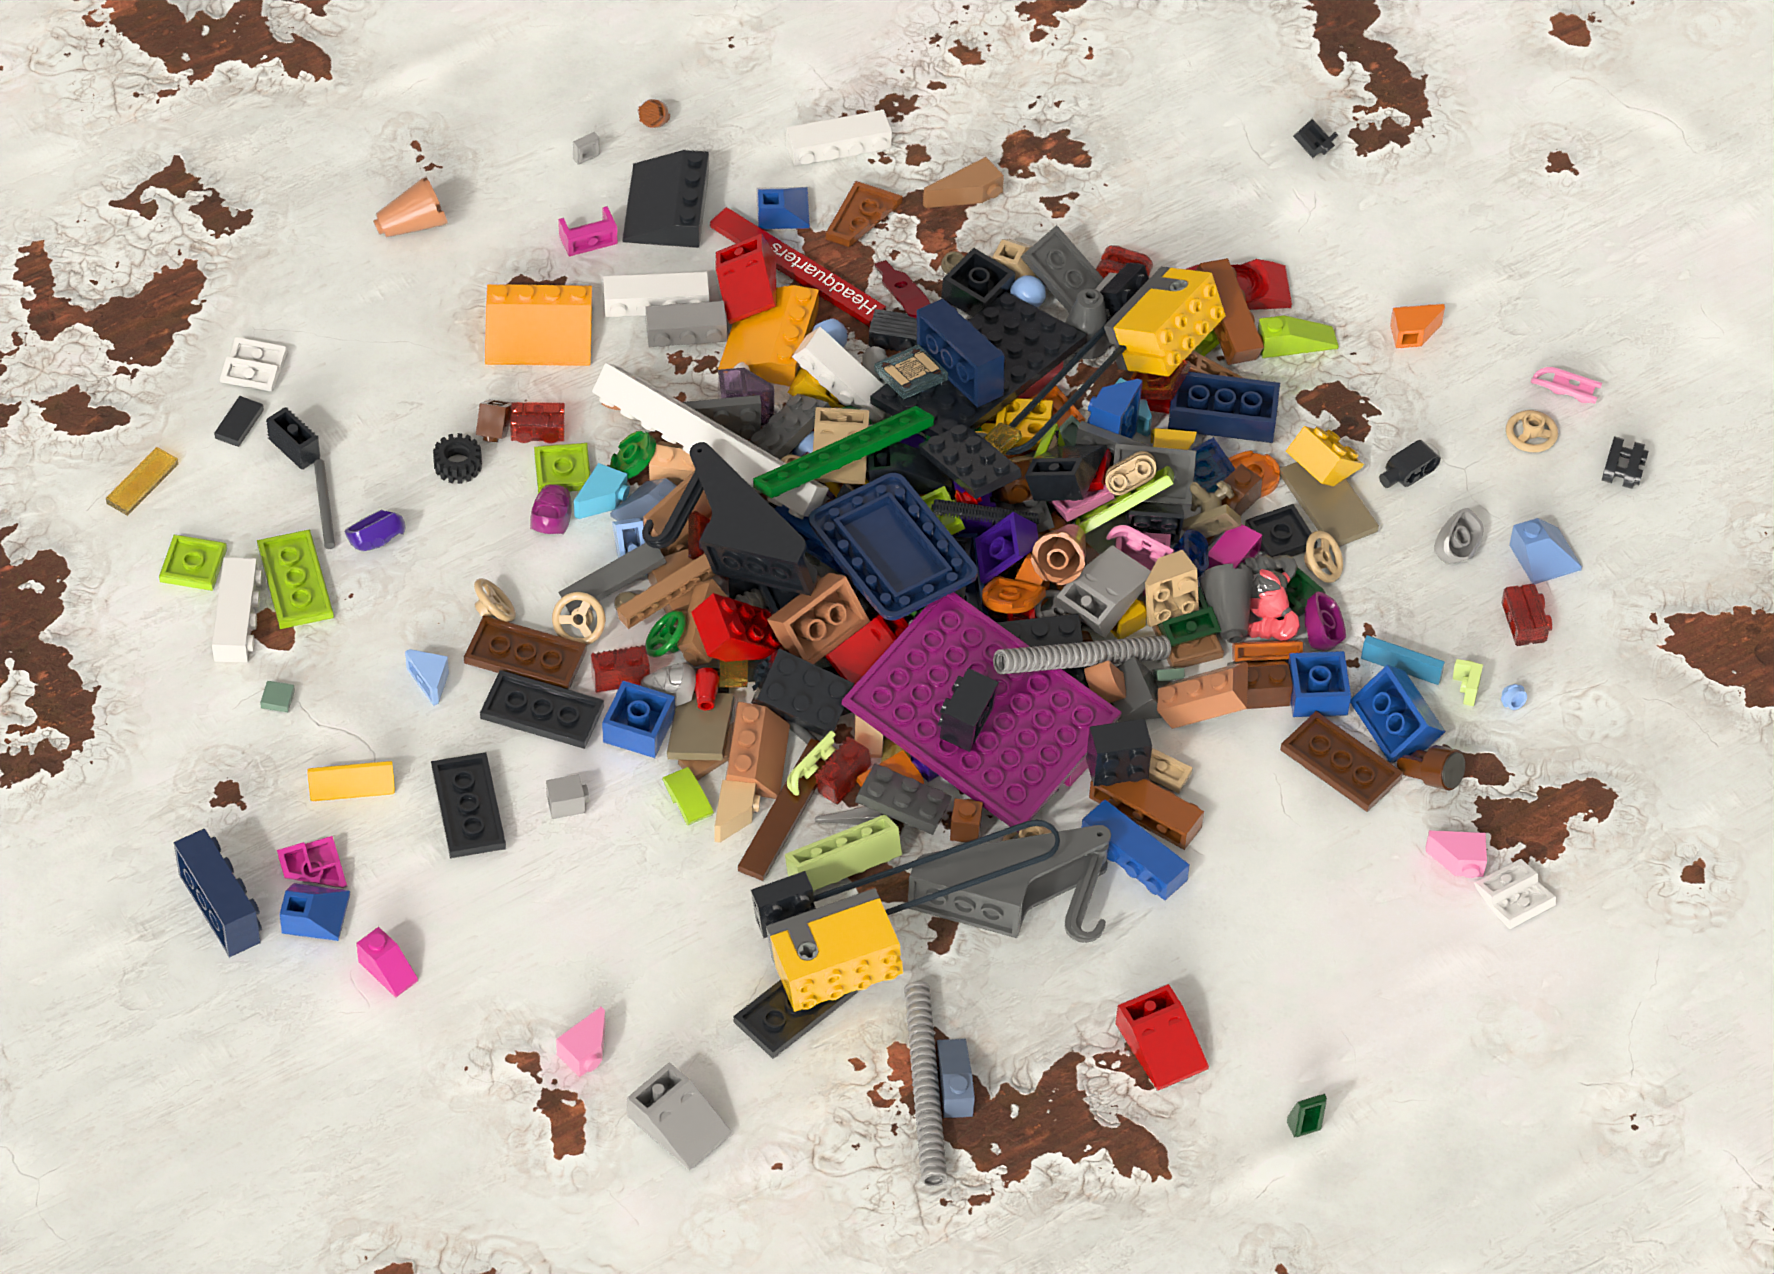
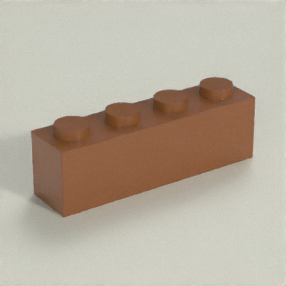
[1196,258,1264,365]
[1089,779,1204,850]

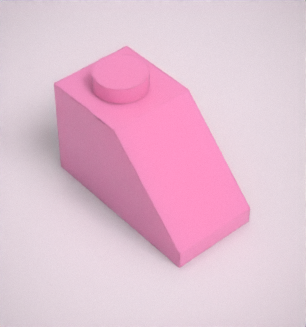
[1426,830,1487,878]
[556,1007,606,1077]

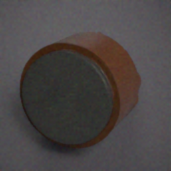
[1397,745,1465,791]

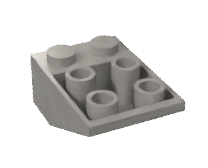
[1057,545,1151,638]
[627,1062,732,1171]

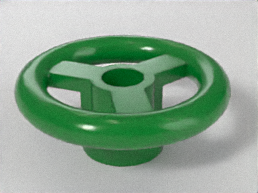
[645,610,686,658]

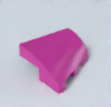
[277,836,347,888]

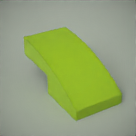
[662,767,714,826]

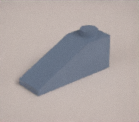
[937,1039,974,1118]

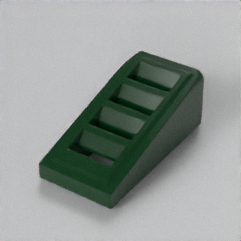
[1287,1094,1327,1137]

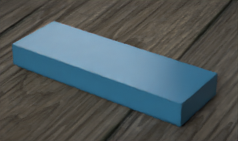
[1361,635,1445,685]

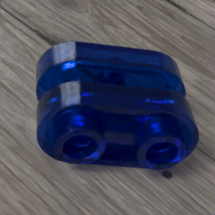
[1172,529,1209,578]

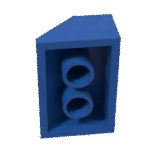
[1087,379,1142,439]
[1350,665,1446,763]

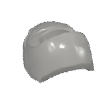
[1434,508,1484,564]
[640,663,696,706]

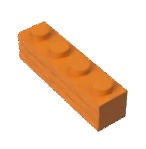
[1232,640,1303,662]

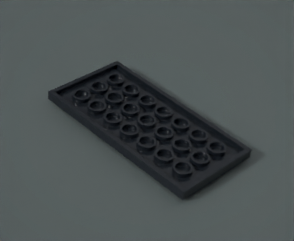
[870,292,1087,437]

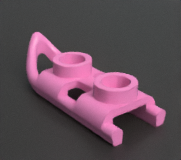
[1531,367,1602,404]
[1107,525,1174,562]

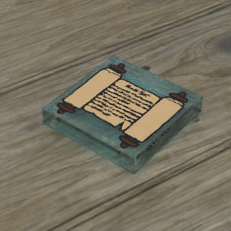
[874,344,948,399]

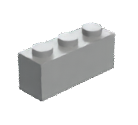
[646,301,727,347]

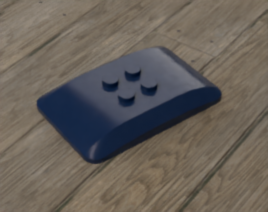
[809,473,978,620]

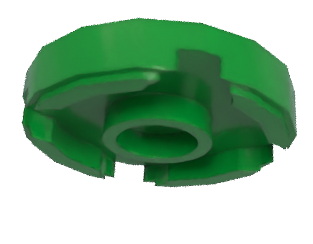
[610,431,656,479]

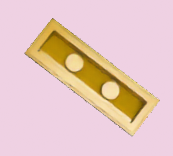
[307,761,395,801]

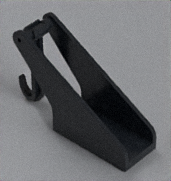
[642,442,819,596]

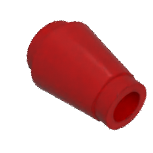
[695,668,720,711]

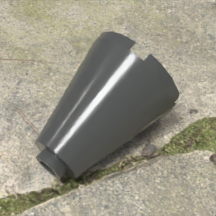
[1065,289,1112,359]
[1199,564,1254,643]

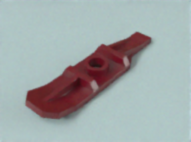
[874,260,931,318]

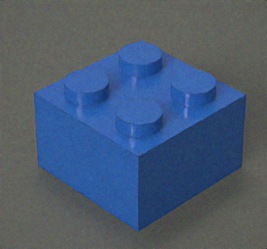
[1288,651,1351,717]
[602,681,675,758]

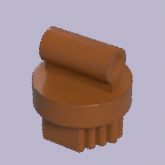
[638,99,670,128]

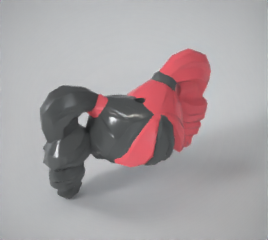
[1237,554,1300,641]

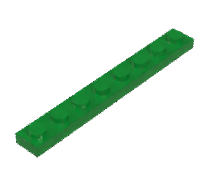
[753,406,934,499]

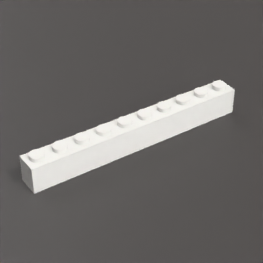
[592,363,829,519]

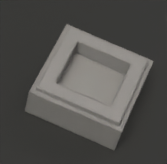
[573,132,600,164]

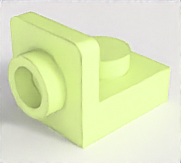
[1453,659,1483,706]

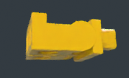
[981,398,1053,451]

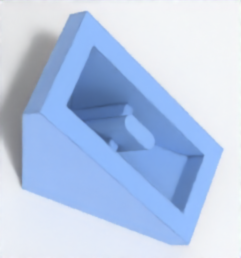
[405,649,449,706]

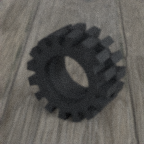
[433,433,482,484]

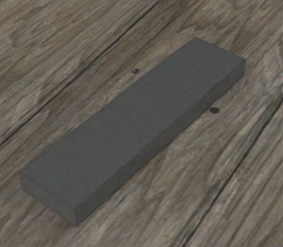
[558,543,667,614]

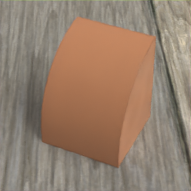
[1084,660,1126,703]

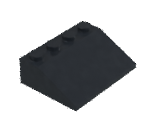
[622,150,709,248]

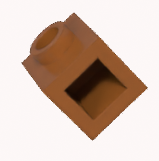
[950,798,983,843]

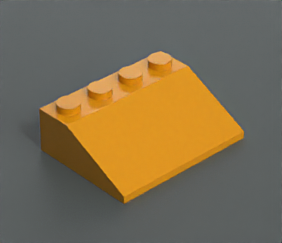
[485,284,593,366]
[718,285,819,386]

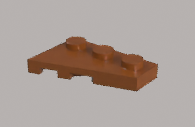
[826,181,903,247]

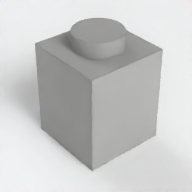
[546,774,589,819]

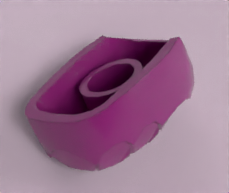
[530,484,572,535]
[1305,591,1346,652]

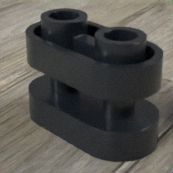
[1601,436,1649,489]

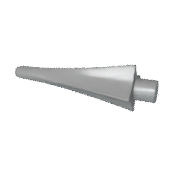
[815,806,893,825]

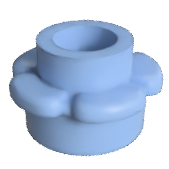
[1501,684,1527,710]

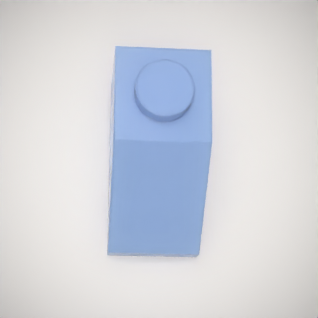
[612,518,648,575]

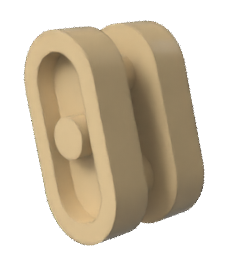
[1105,451,1156,495]

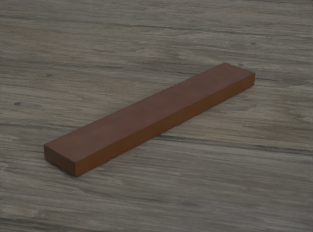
[738,738,836,881]

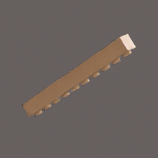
[617,553,716,629]

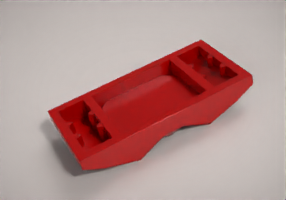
[1186,259,1292,310]

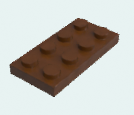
[464,615,587,690]
[1280,711,1403,812]

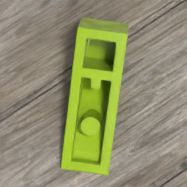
[1257,315,1339,358]

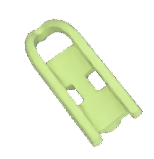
[787,731,836,796]

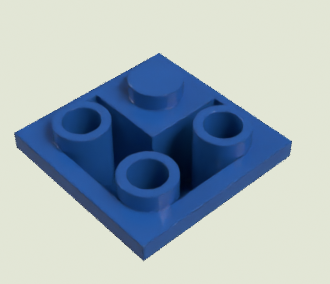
[757,187,810,229]
[279,883,350,941]

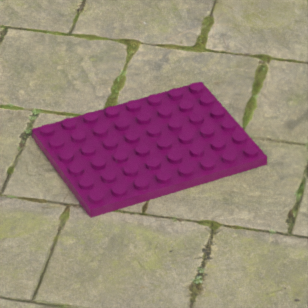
[842,592,1121,833]

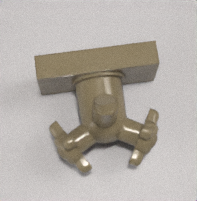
[1182,481,1241,542]

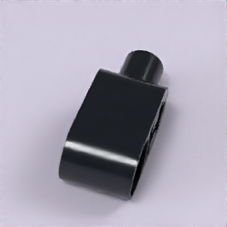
[1379,440,1441,488]

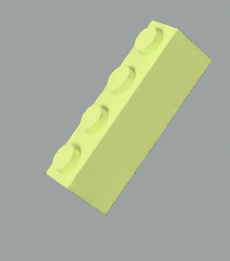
[785,815,902,892]

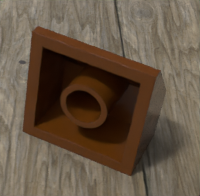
[1227,659,1293,709]

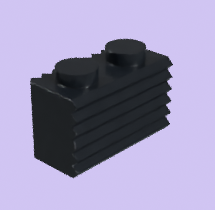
[869,309,917,354]
[266,407,320,470]

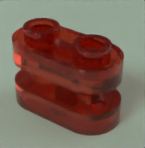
[1096,245,1153,278]

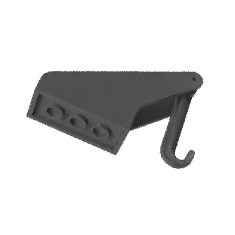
[908,825,1111,943]

